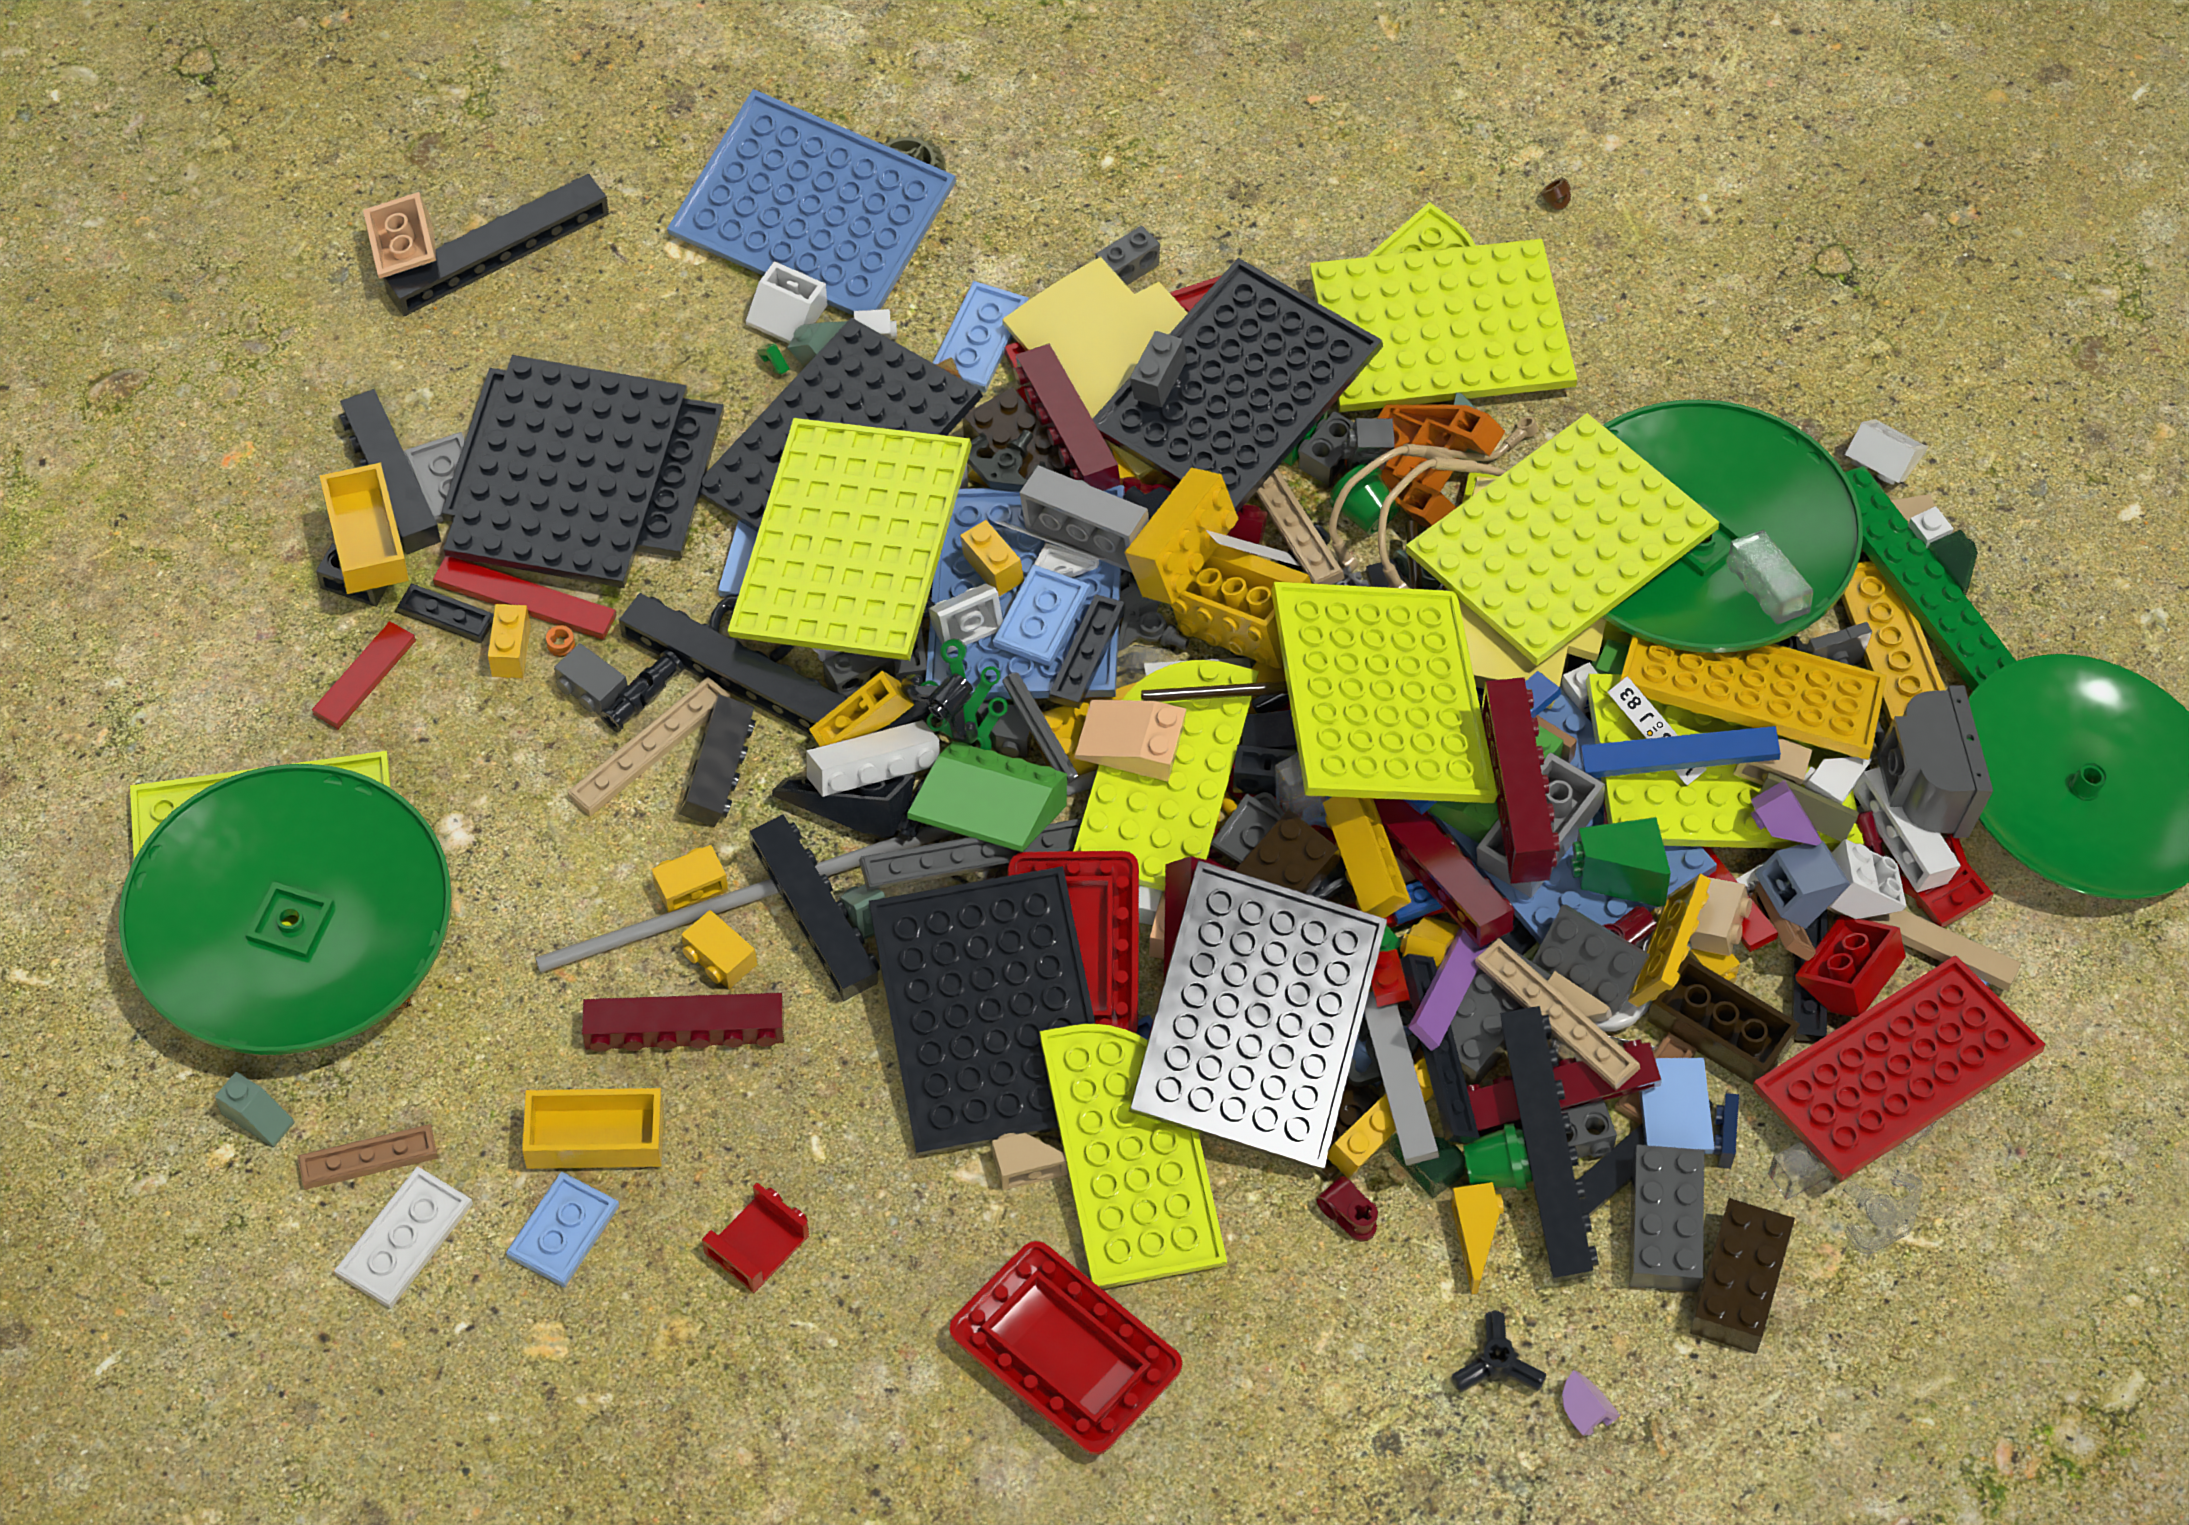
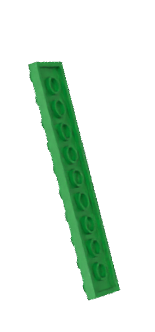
[1845,466,2017,691]

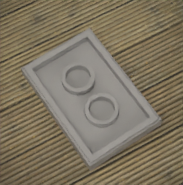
[404,432,465,523]

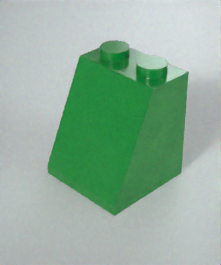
[1570,817,1671,907]

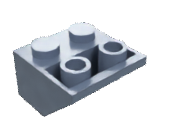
[1755,840,1851,929]

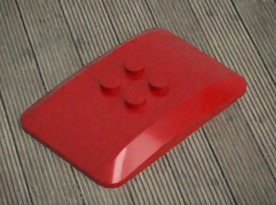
[1008,851,1139,1034]
[949,1241,1183,1455]

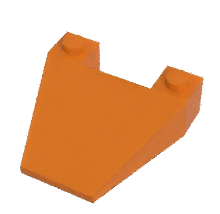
[1378,404,1506,528]

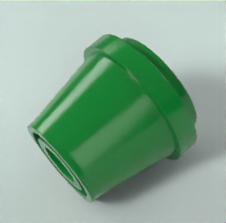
[1329,463,1400,535]
[1463,1123,1533,1191]

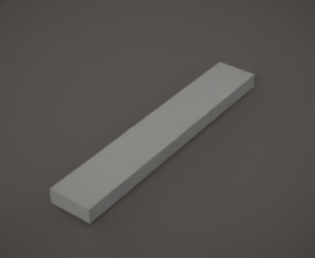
[1364,992,1439,1165]

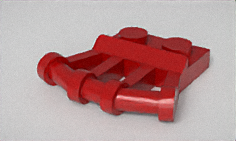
[1896,834,1994,928]

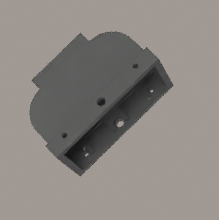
[1876,685,1993,838]

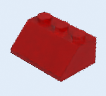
[1795,915,1906,1018]

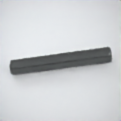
[1002,673,1078,784]

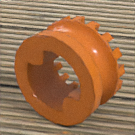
[546,625,575,657]

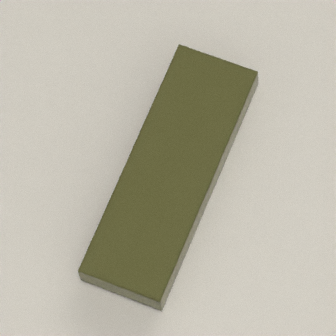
[1757,772,1859,842]

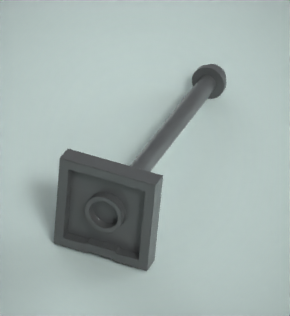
[1805,622,1886,750]

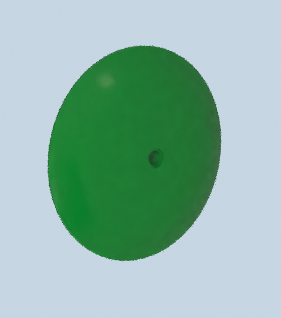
[1968,654,2189,900]

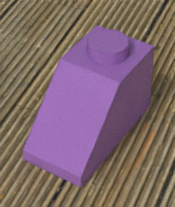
[1751,780,1822,846]

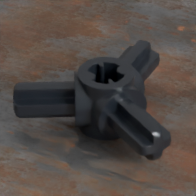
[1451,1310,1547,1392]

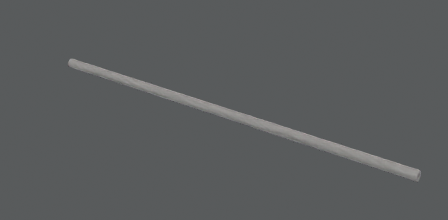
[535,769,1098,973]

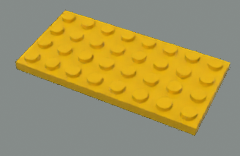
[1620,635,1887,760]

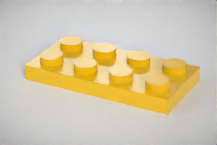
[1627,873,1711,1007]

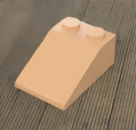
[363,192,436,279]
[1075,700,1186,782]

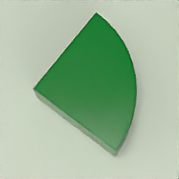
[757,343,790,375]

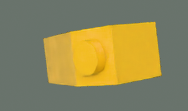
[809,671,914,747]
[1450,1182,1504,1295]

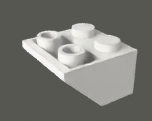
[746,261,827,344]
[1830,839,1906,919]

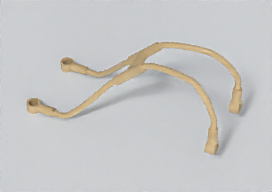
[1329,416,1538,589]

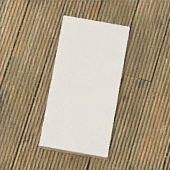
[334,1166,473,1309]

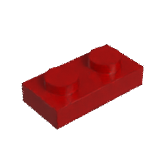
[1371,949,1410,1007]

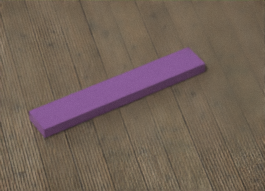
[1408,926,1491,1051]

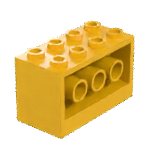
[1171,544,1312,669]

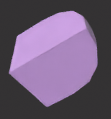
[1562,1370,1621,1435]

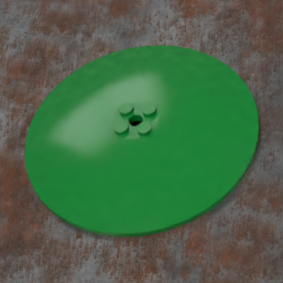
[1602,399,1863,653]
[119,764,452,1055]

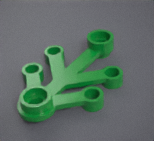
[921,638,1009,750]

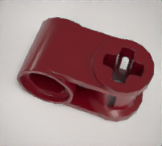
[1316,1176,1378,1242]

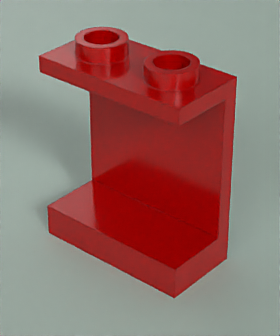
[702,1182,809,1294]

